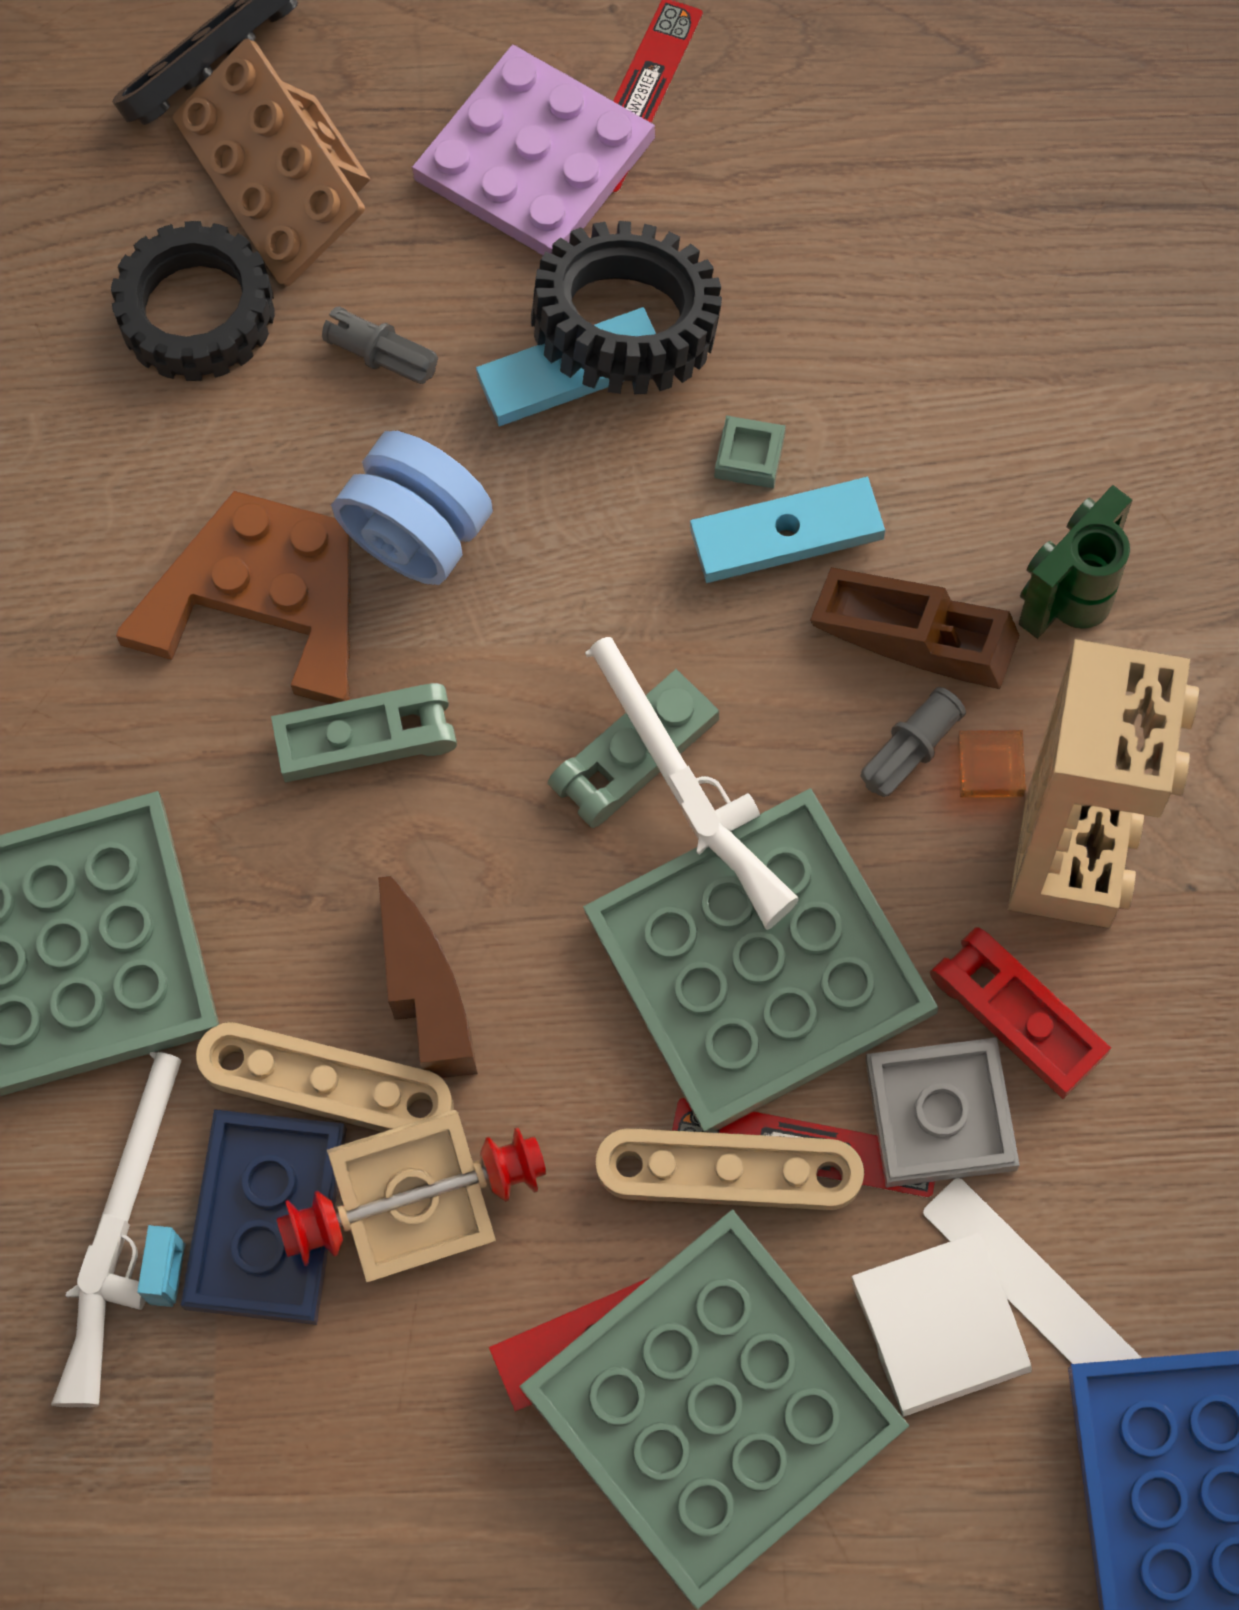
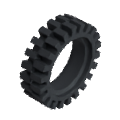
[531,221,722,395]

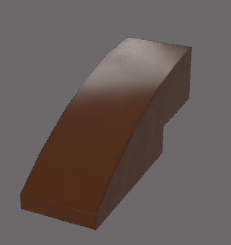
[810,567,1020,689]
[378,876,478,1078]

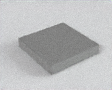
[865,1037,1020,1187]

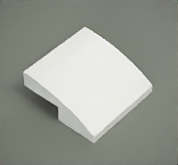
[852,1232,1032,1417]

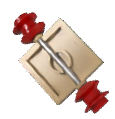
[276,1110,546,1282]

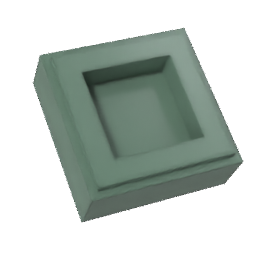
[715,415,786,489]

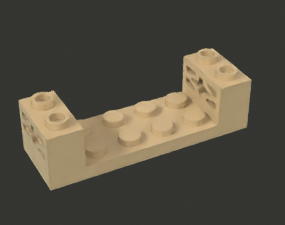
[1008,639,1199,928]

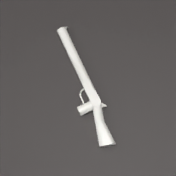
[585,637,799,930]
[51,1052,182,1407]

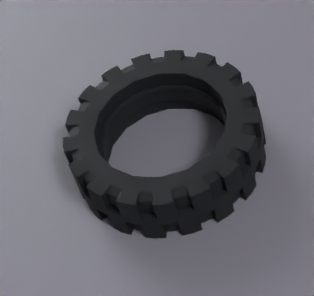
[111,221,275,381]

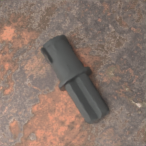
[322,306,438,384]
[860,687,966,797]

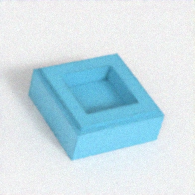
[137,1225,186,1307]

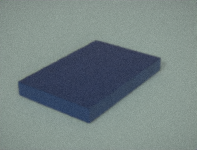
[181,1109,347,1325]

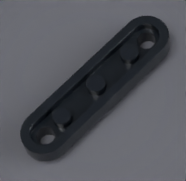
[112,0,298,125]

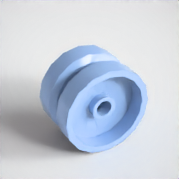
[331,431,493,585]

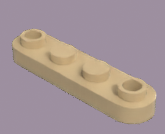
[196,1022,454,1132]
[596,1129,864,1210]

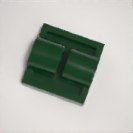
[1018,485,1133,639]

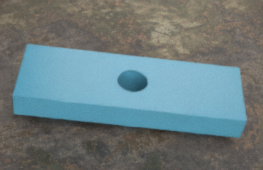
[476,307,656,427]
[690,477,885,583]

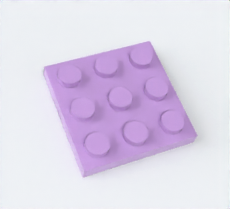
[412,44,655,255]

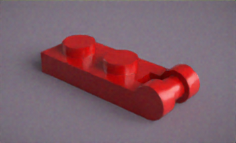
[929,927,1111,1099]

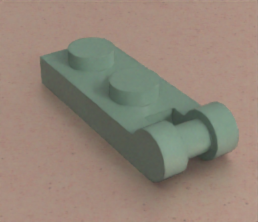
[548,669,719,828]
[271,683,457,783]

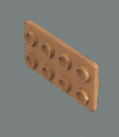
[173,39,371,286]

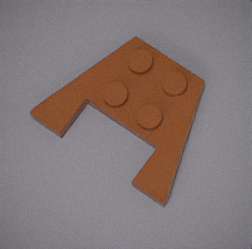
[116,491,351,704]

